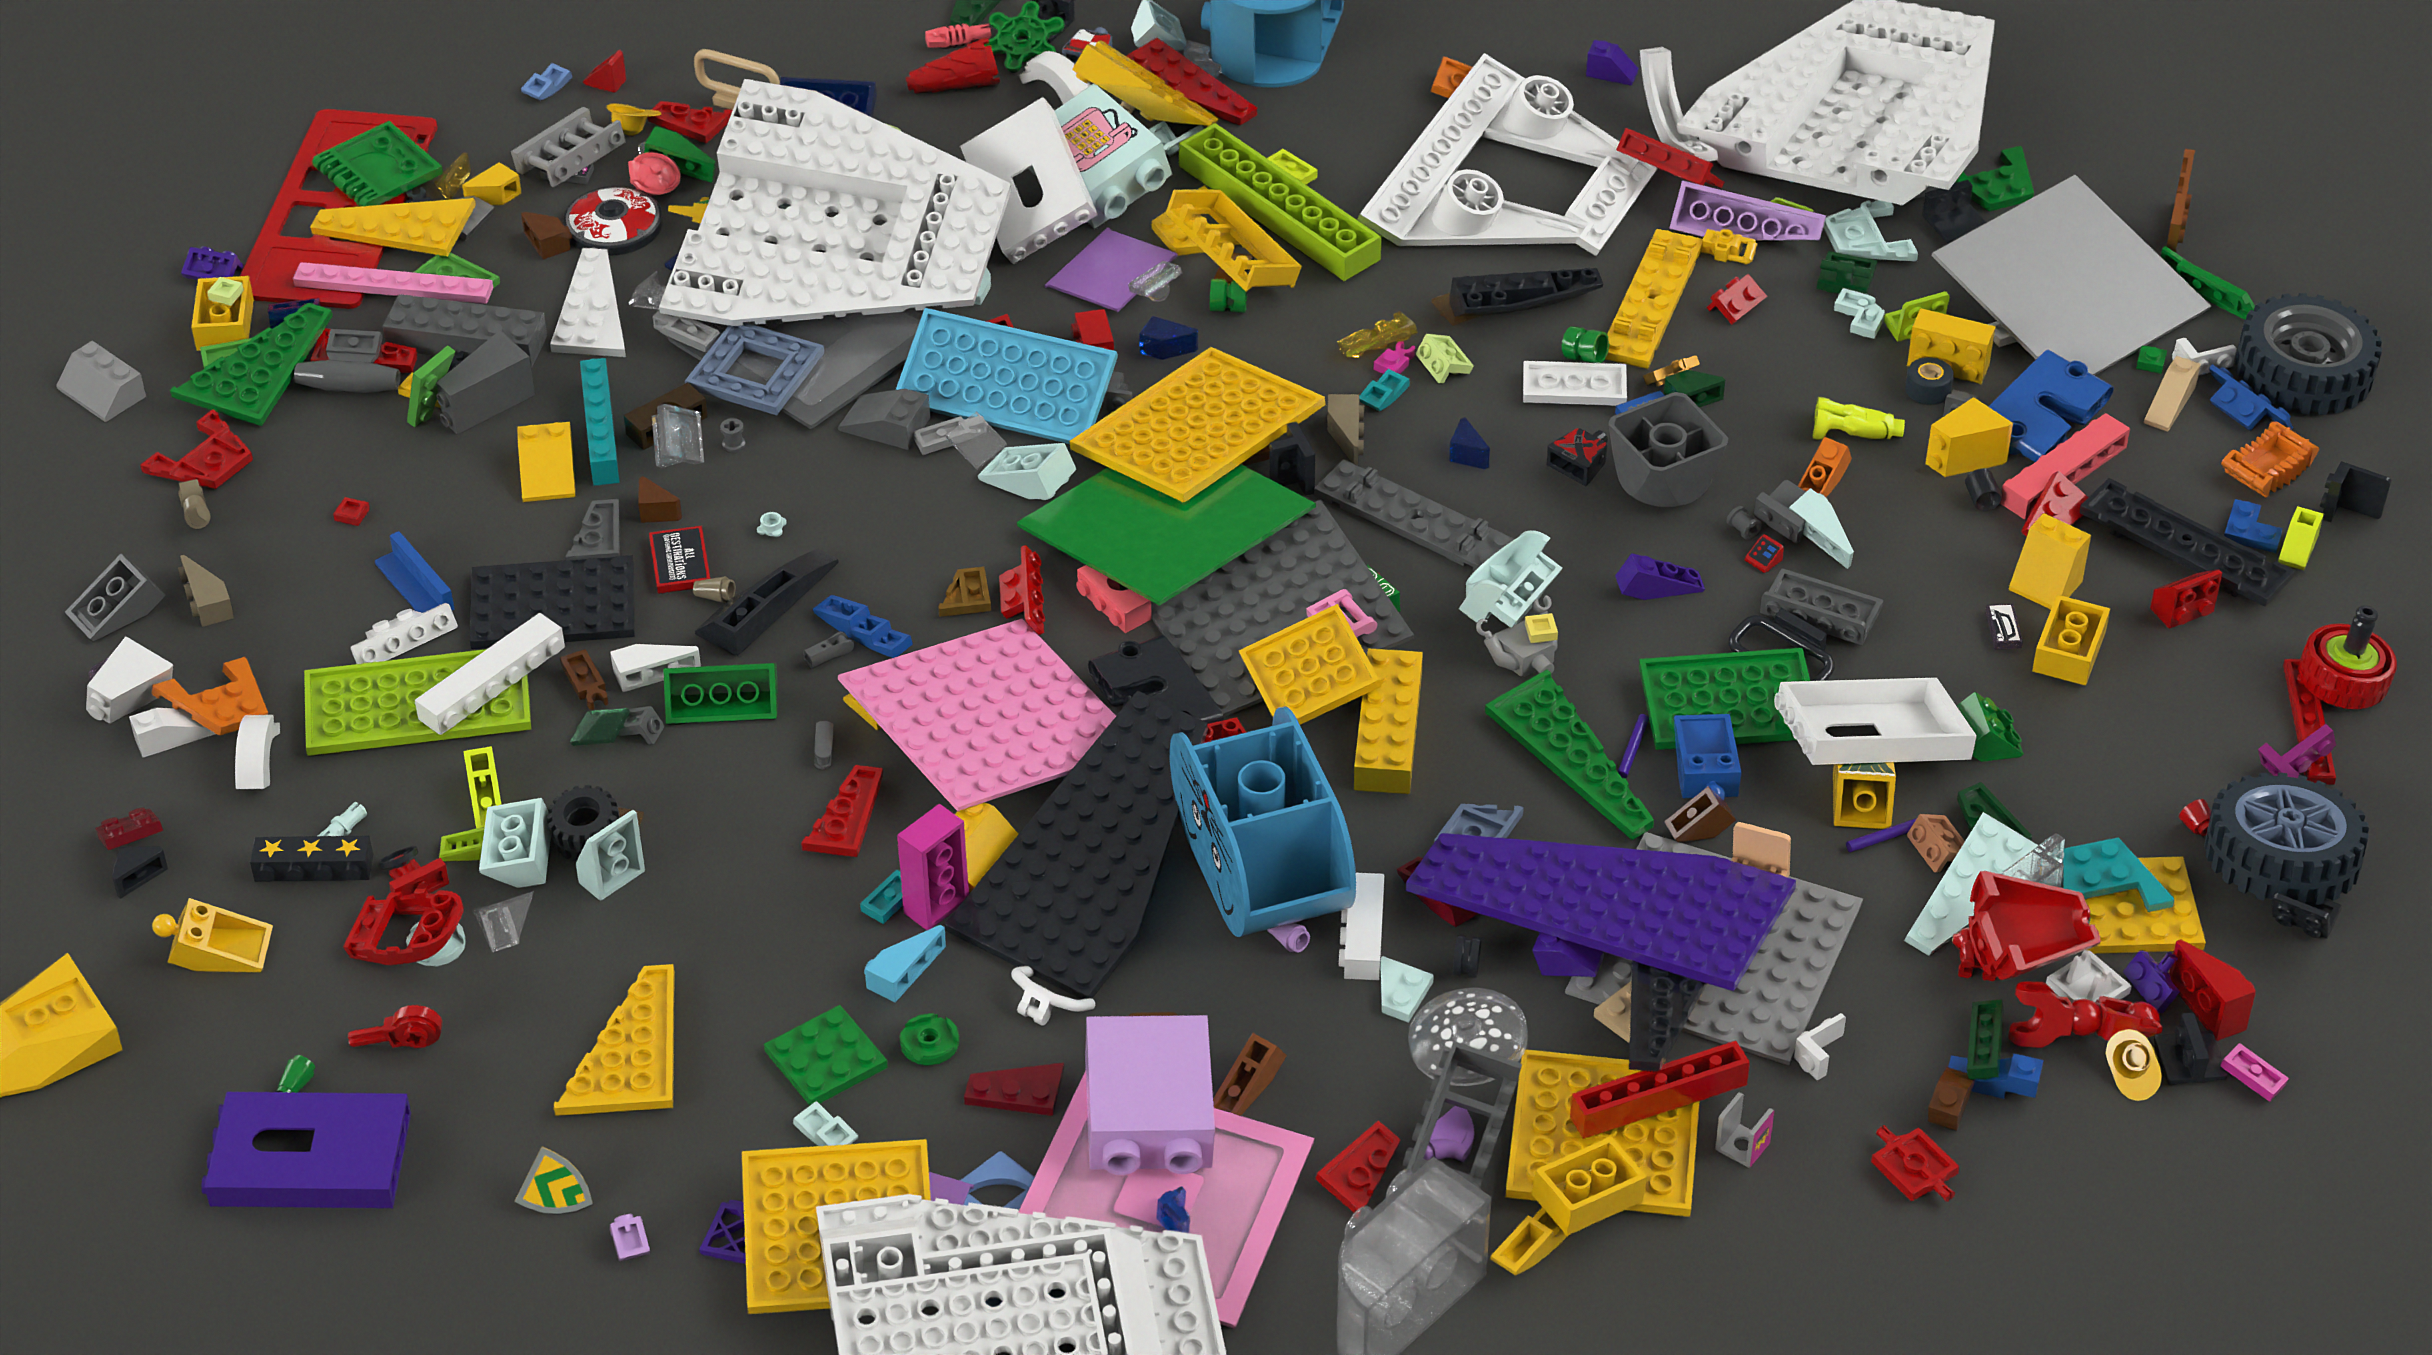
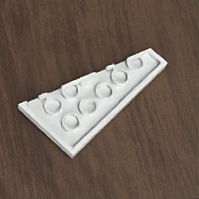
[550,248,626,357]

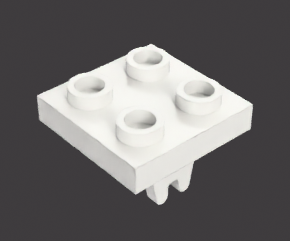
[2046,950,2131,1003]

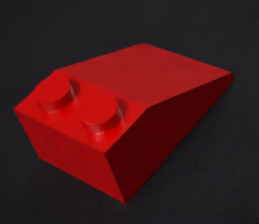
[2169,939,2256,1041]

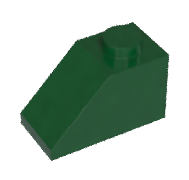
[1664,370,1725,408]

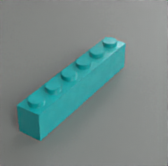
[580,358,620,486]

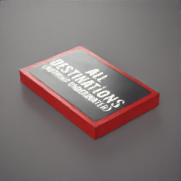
[649,526,710,593]

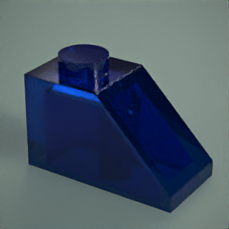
[1139,316,1198,360]

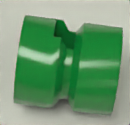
[1210,279,1247,313]
[1562,326,1609,363]

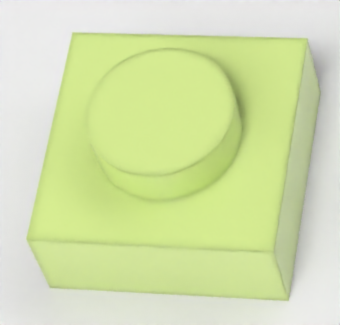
[207,277,244,306]

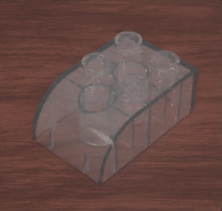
[1336,1157,1491,1355]

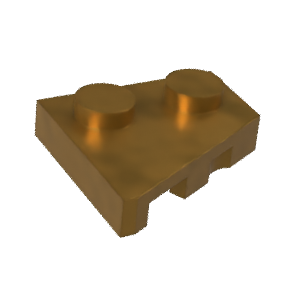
[938,566,991,617]

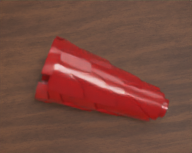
[905,37,1000,94]

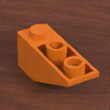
[1798,437,1852,497]

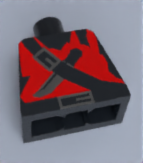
[1547,428,1608,486]

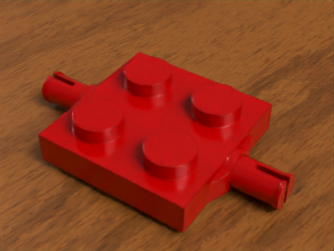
[1871,1125,1959,1202]

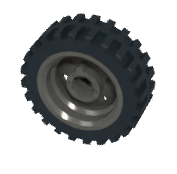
[2235,293,2382,415]

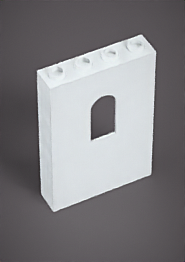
[960,97,1098,264]
[1774,678,1976,765]

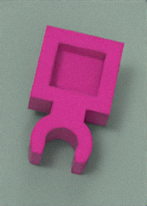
[1374,341,1415,374]

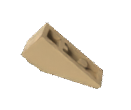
[2144,356,2201,432]

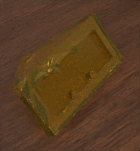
[434,152,471,200]

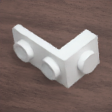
[2172,338,2237,375]
[1794,1013,1846,1080]

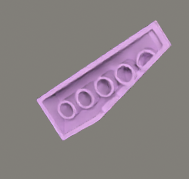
[1670,181,1826,240]

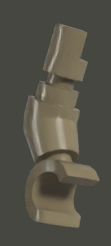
[178,479,210,529]

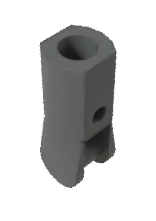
[803,631,854,669]
[814,721,834,770]

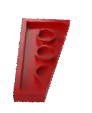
[311,328,418,373]
[801,765,883,857]

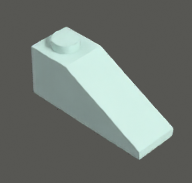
[1789,488,1854,569]

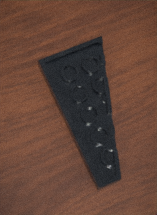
[1629,960,1707,1072]

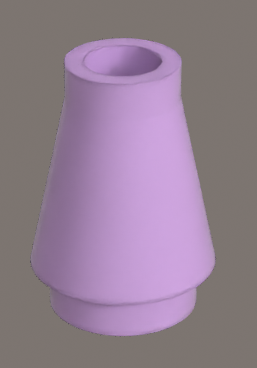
[1267,923,1310,952]

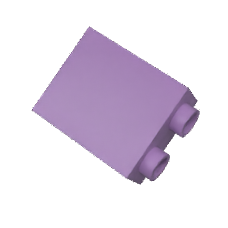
[1085,1015,1215,1175]

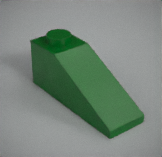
[644,126,716,183]

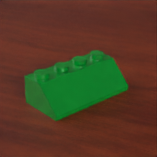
[663,663,778,724]

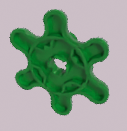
[984,1,1064,73]

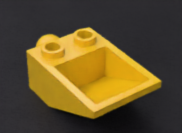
[152,898,273,972]

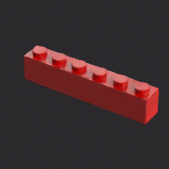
[1570,1041,1750,1139]

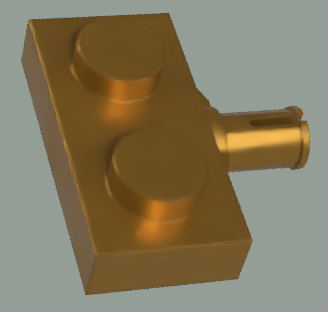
[1643,355,1700,386]

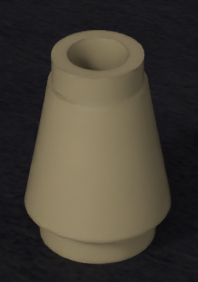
[693,576,735,603]

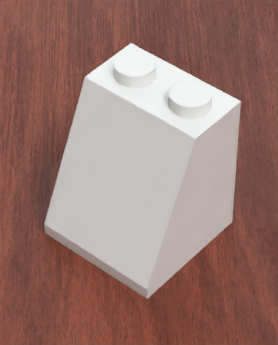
[86,636,173,724]

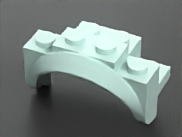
[1459,531,1562,628]

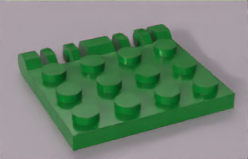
[312,121,443,207]

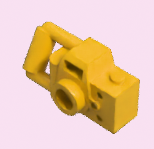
[1701,229,1757,264]

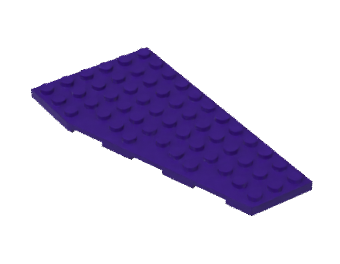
[1406,833,1796,991]

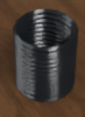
[1965,468,2002,511]

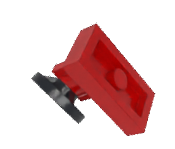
[379,846,449,895]

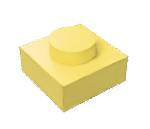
[1525,613,1558,643]

